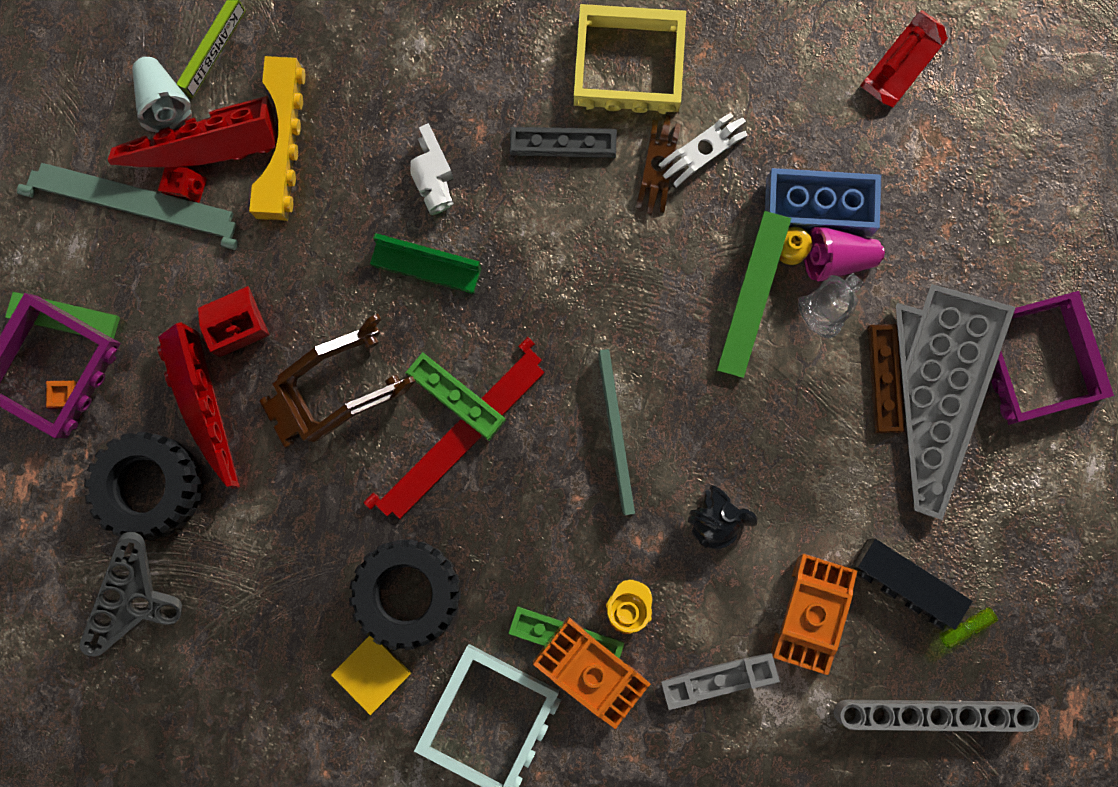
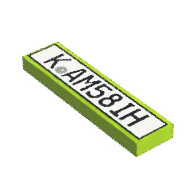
[177,0,245,98]

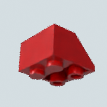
[198,286,270,357]

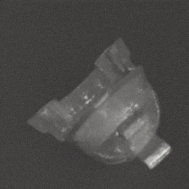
[798,273,865,338]

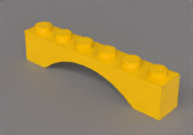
[249,56,305,221]

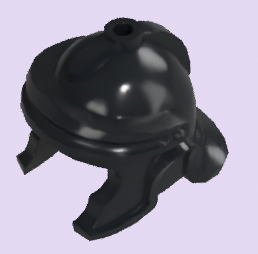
[688,485,758,549]

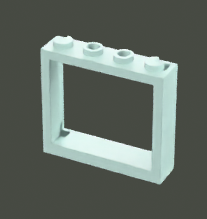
[414,644,561,787]

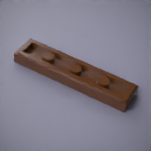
[868,324,905,434]

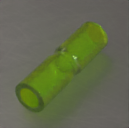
[940,607,998,649]

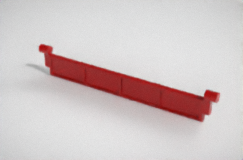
[363,337,545,519]

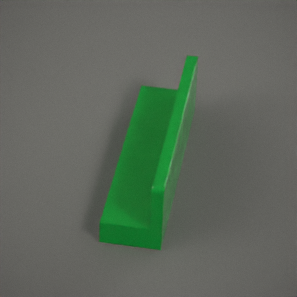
[370,233,482,294]

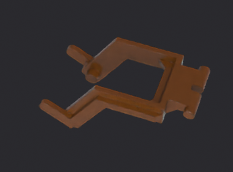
[259,314,416,448]

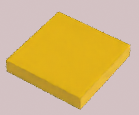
[331,635,411,715]

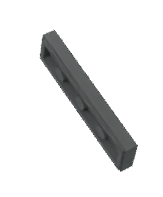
[510,127,617,158]

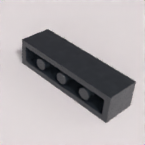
[851,538,973,631]

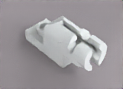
[410,123,453,215]

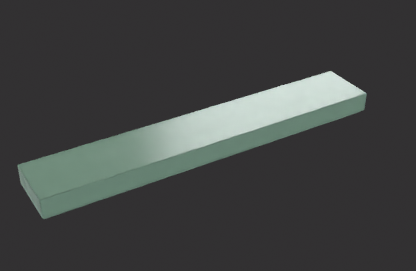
[598,349,635,516]

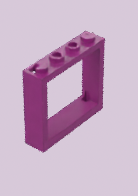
[992,291,1114,425]
[0,293,121,438]

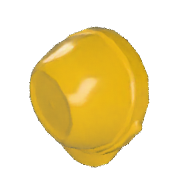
[605,580,652,634]

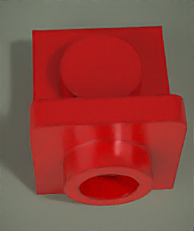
[158,167,207,202]

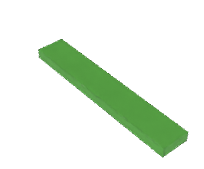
[717,211,791,378]

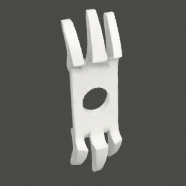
[659,113,748,187]

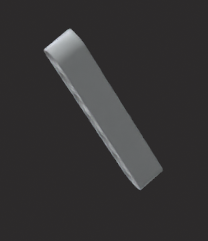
[834,700,1040,732]

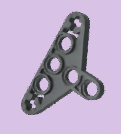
[79,532,182,656]

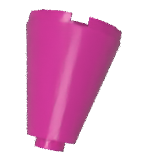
[804,227,885,282]

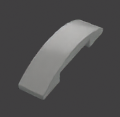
[661,653,780,710]

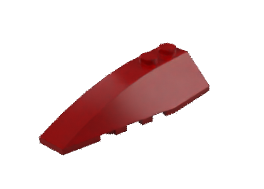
[108,96,278,167]
[157,322,240,489]

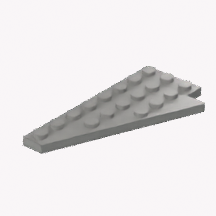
[896,284,1015,520]

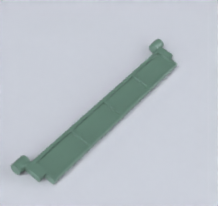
[17,163,238,250]

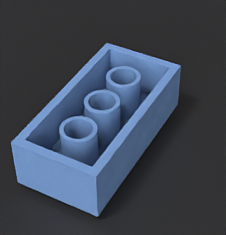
[765,168,881,237]

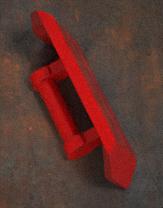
[860,10,948,107]

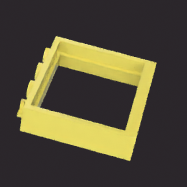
[574,4,686,115]

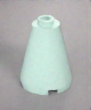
[132,57,192,133]

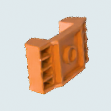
[771,554,857,675]
[532,617,651,730]

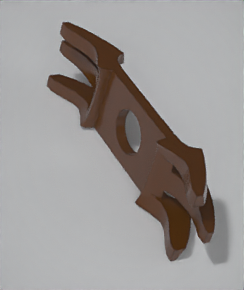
[636,115,681,215]

